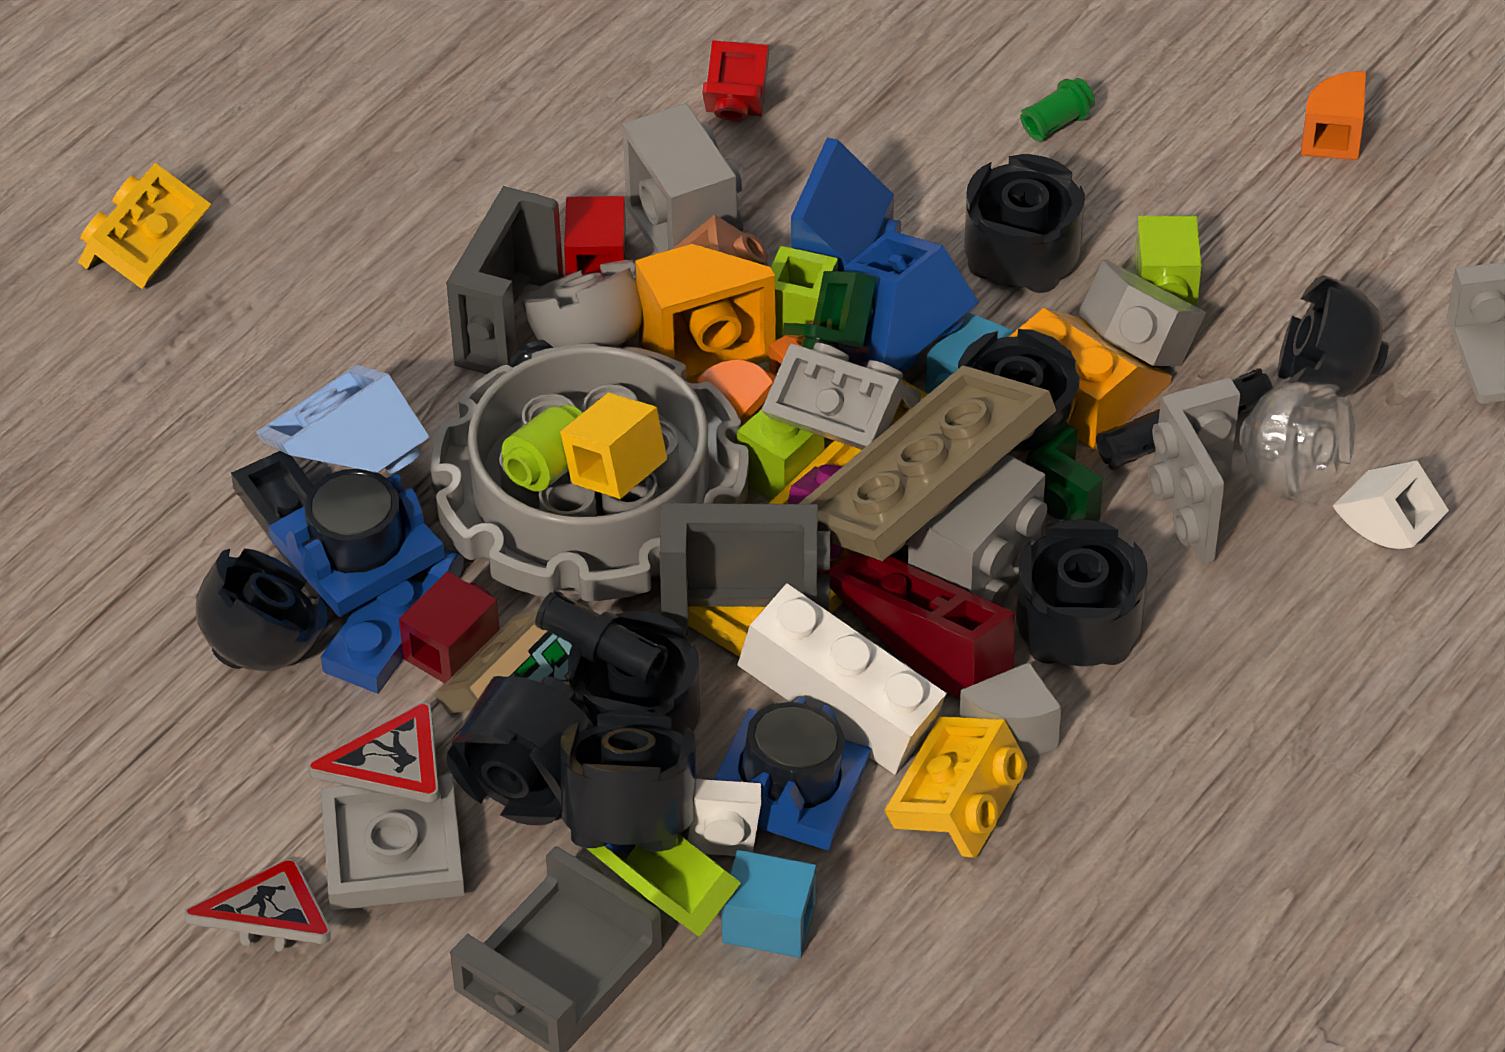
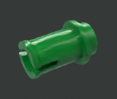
[1020,78,1095,142]

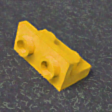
[78,163,211,289]
[884,716,1027,858]

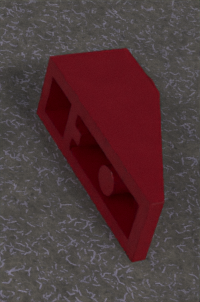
[824,552,1015,699]

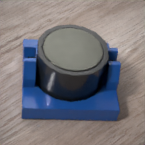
[268,469,445,617]
[714,697,872,851]

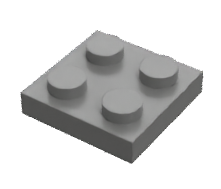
[320,774,465,911]

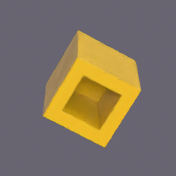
[560,392,667,499]

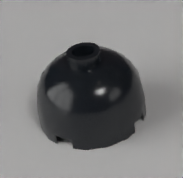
[1278,275,1389,400]
[958,329,1080,452]
[196,548,328,671]

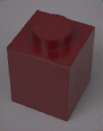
[399,571,500,684]

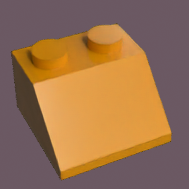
[635,244,776,383]
[1009,308,1172,450]

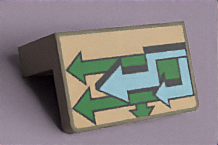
[434,609,572,714]

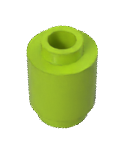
[502,404,583,491]

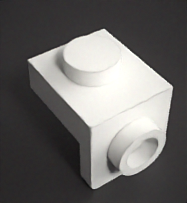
[686,779,761,856]

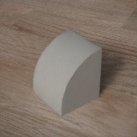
[959,662,1061,758]

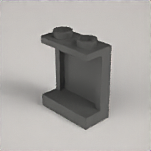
[446,186,563,374]
[659,503,830,636]
[450,846,662,1052]

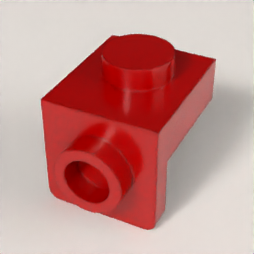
[702,40,769,121]

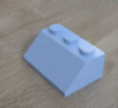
[256,365,429,474]

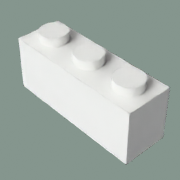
[737,583,946,775]

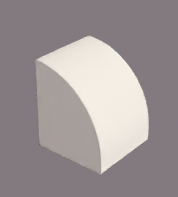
[1333,460,1449,549]

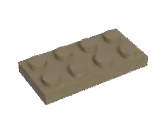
[799,365,1056,561]

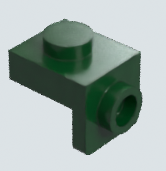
[782,271,876,350]
[1026,424,1104,521]

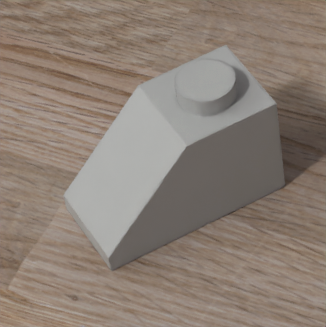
[1079,260,1206,366]

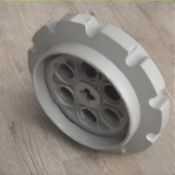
[431,343,749,601]

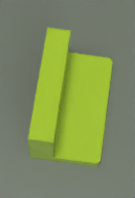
[586,834,741,937]

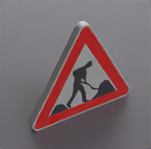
[308,703,440,803]
[185,859,331,951]

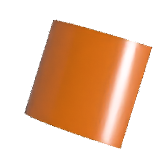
[1301,71,1366,160]
[697,360,776,427]

